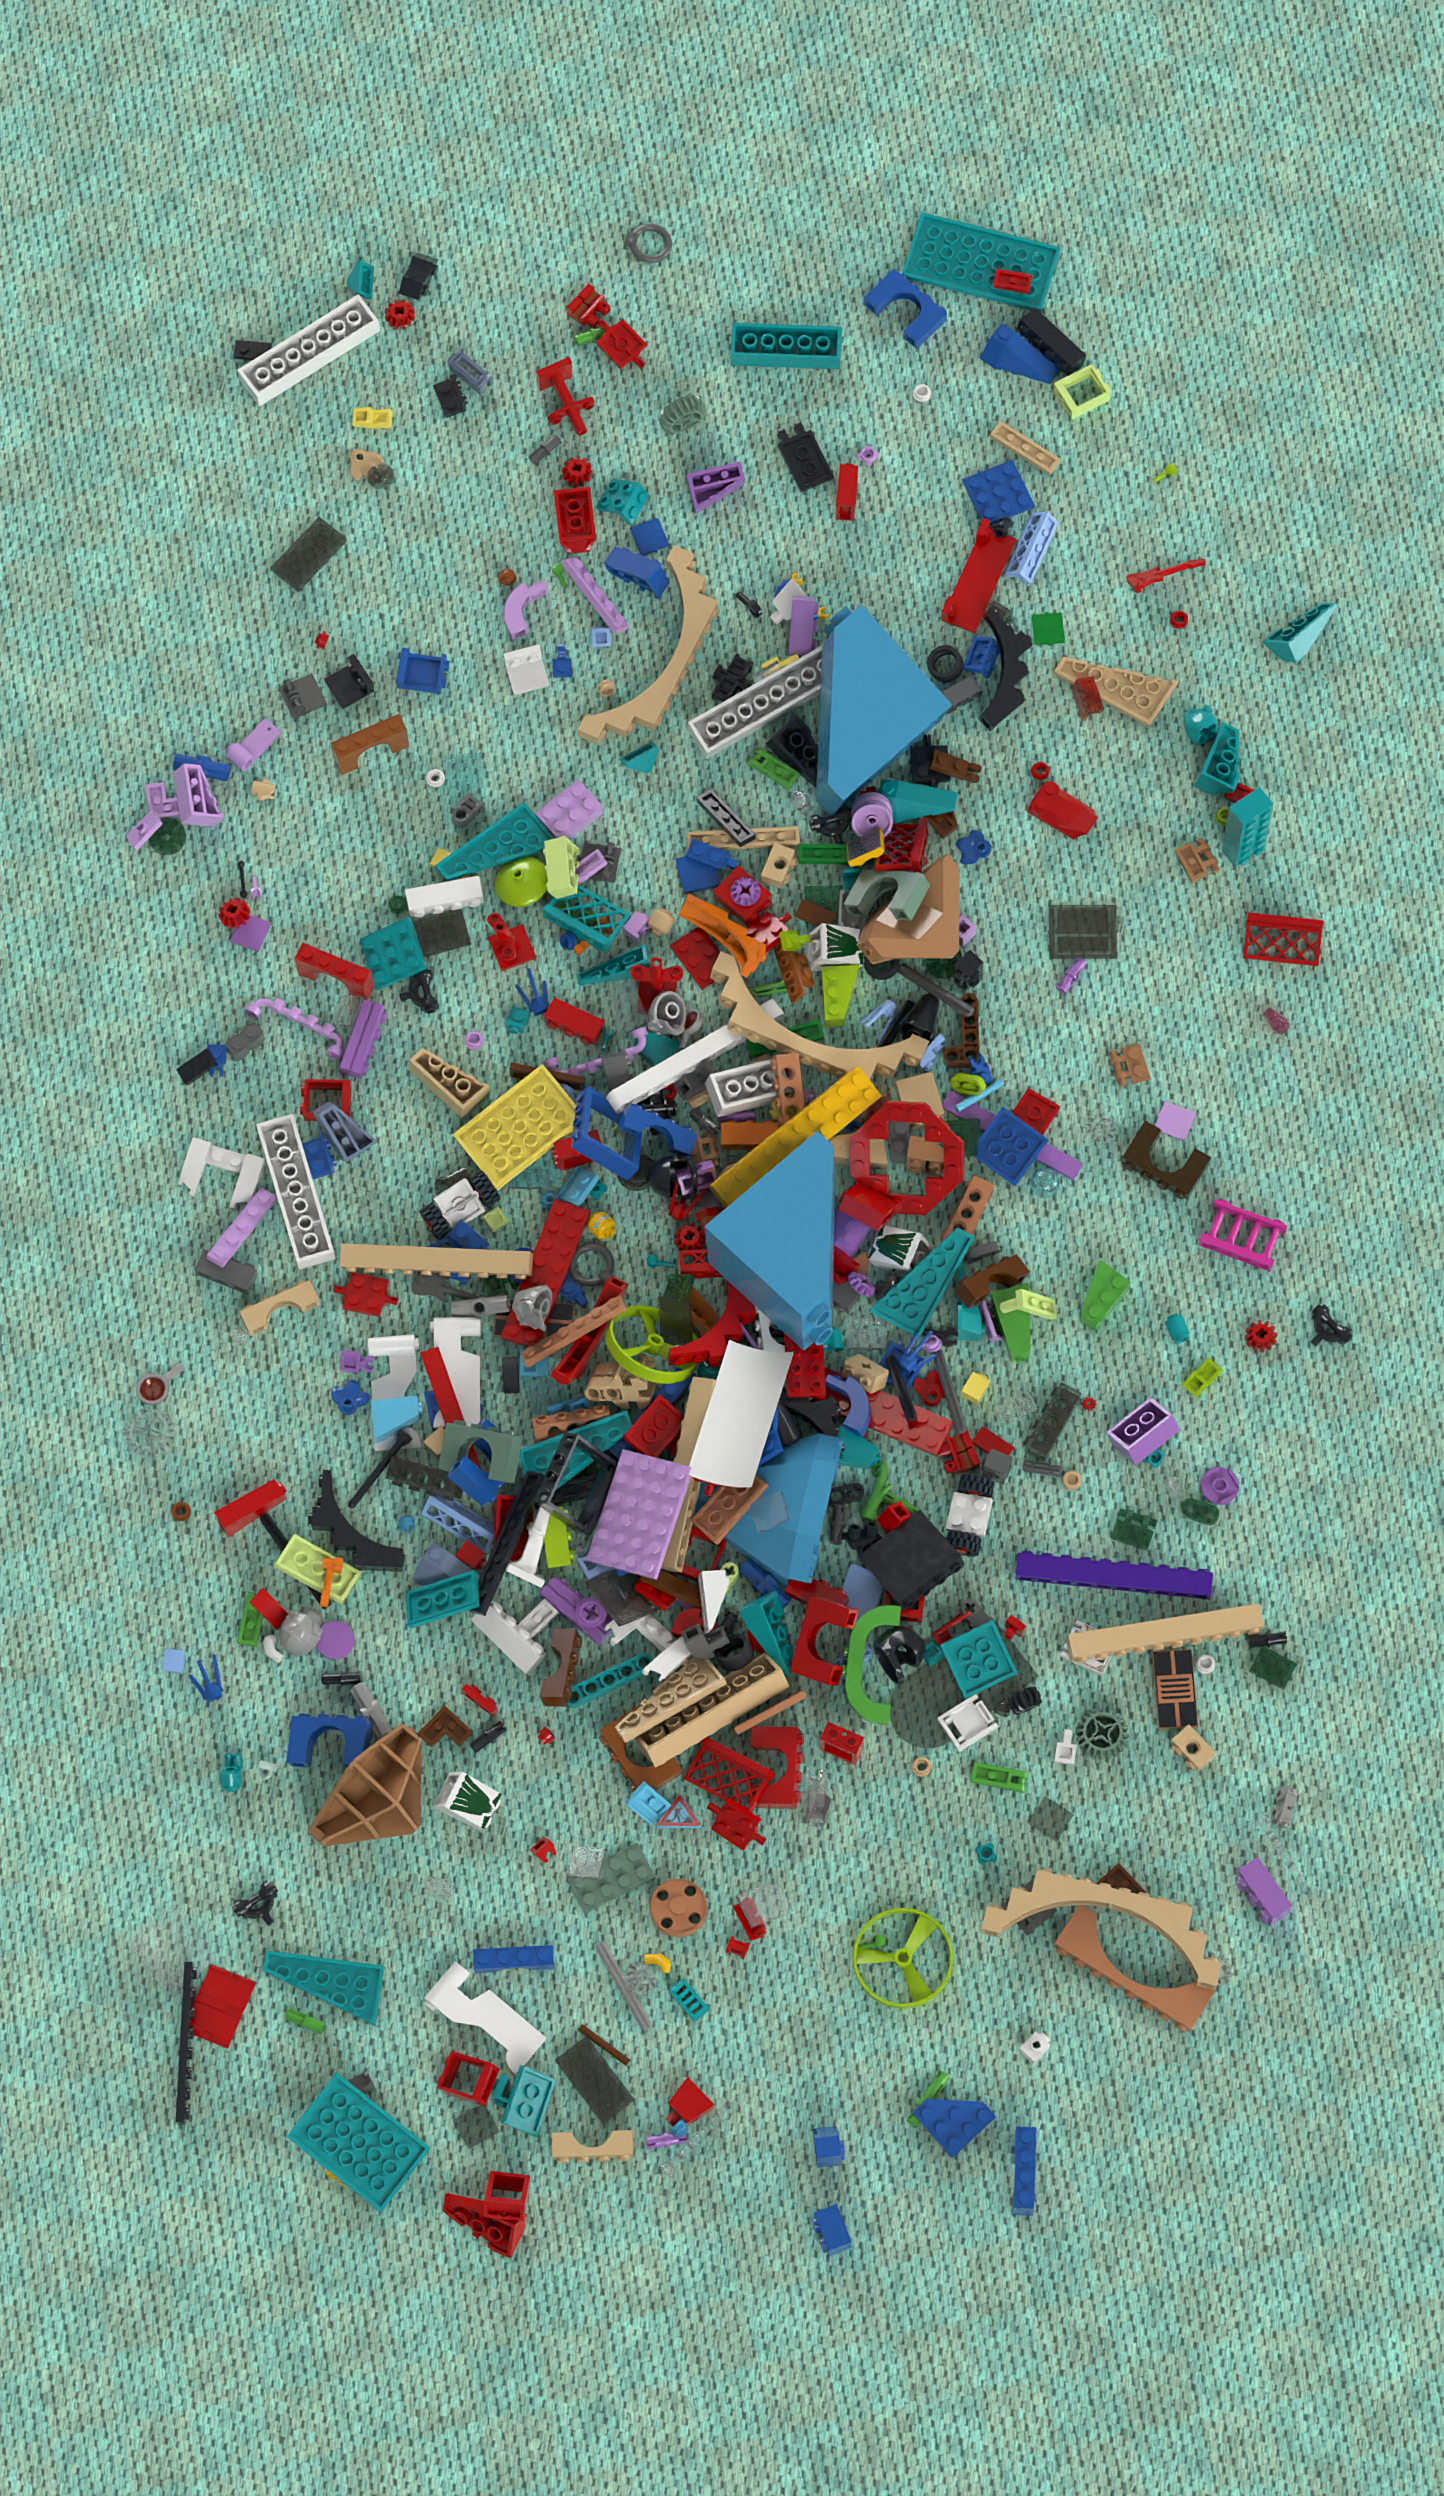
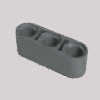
[941,676,983,715]

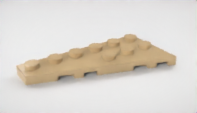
[1054,657,1179,728]
[615,1656,727,1743]

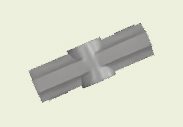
[451,1294,511,1317]
[350,1682,392,1740]

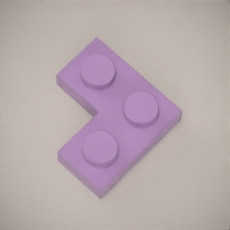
[145,782,180,820]

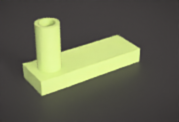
[1000,1289,1057,1320]

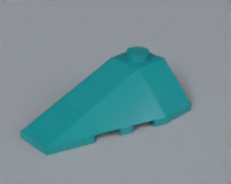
[1193,722,1240,794]
[958,1262,985,1340]

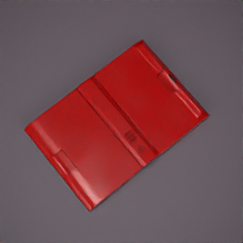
[191,1964,257,2049]

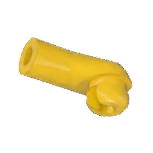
[644,1953,672,1973]

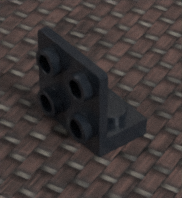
[324,654,374,709]

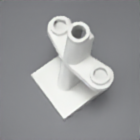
[506,1507,550,1588]

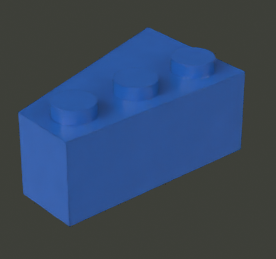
[604,546,670,599]
[812,2126,845,2168]

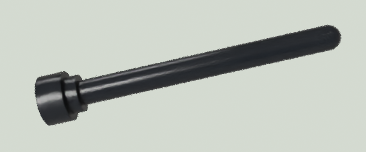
[348,1430,413,1508]

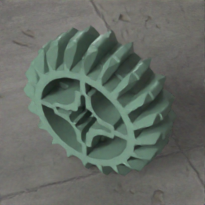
[658,395,707,435]
[1076,1707,1129,1761]

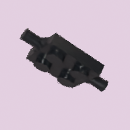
[910,734,951,788]

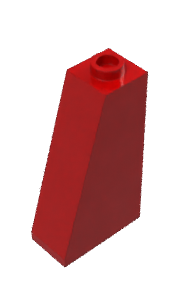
[214,1479,287,1538]

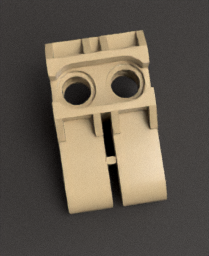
[585,1354,658,1409]

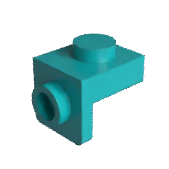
[492,2075,510,2108]

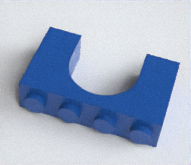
[864,269,947,349]
[447,1418,504,1506]
[286,1713,373,1768]
[1012,2126,1037,2216]

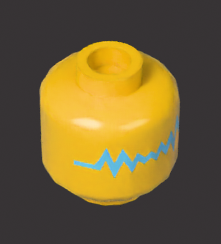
[588,1212,616,1240]

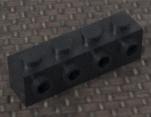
[1017,308,1086,376]

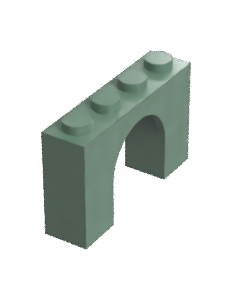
[843,869,930,921]
[438,1420,523,1483]

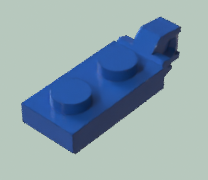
[686,839,739,871]
[559,1275,588,1308]

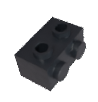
[953,950,984,990]

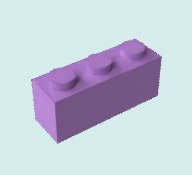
[789,596,819,655]

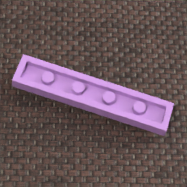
[562,558,629,633]
[207,1187,277,1268]

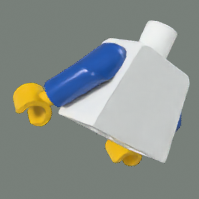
[770,573,829,624]

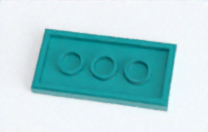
[406,1570,480,1628]

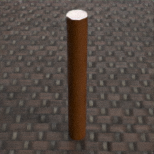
[578,2024,631,2066]

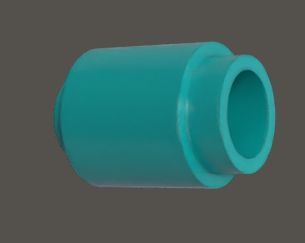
[1165,1314,1190,1344]

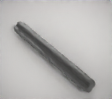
[897,964,974,1017]
[933,1349,966,1434]

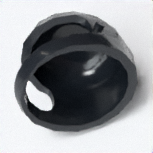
[648,1155,698,1199]
[873,1626,926,1685]

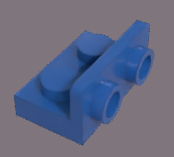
[963,636,1000,679]
[302,1134,337,1180]

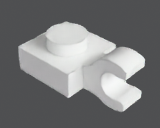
[1054,1729,1077,1765]

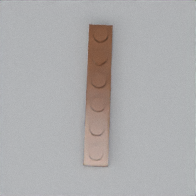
[521,1295,627,1368]

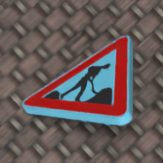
[657,1795,701,1828]

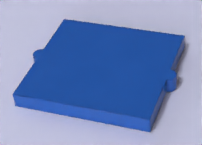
[630,518,670,555]

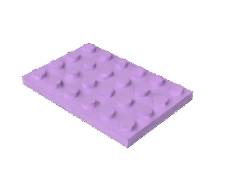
[586,1449,692,1580]

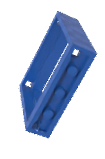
[571,1086,642,1180]

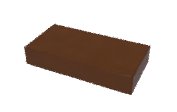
[795,899,837,927]

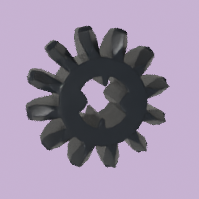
[1007,1686,1042,1714]

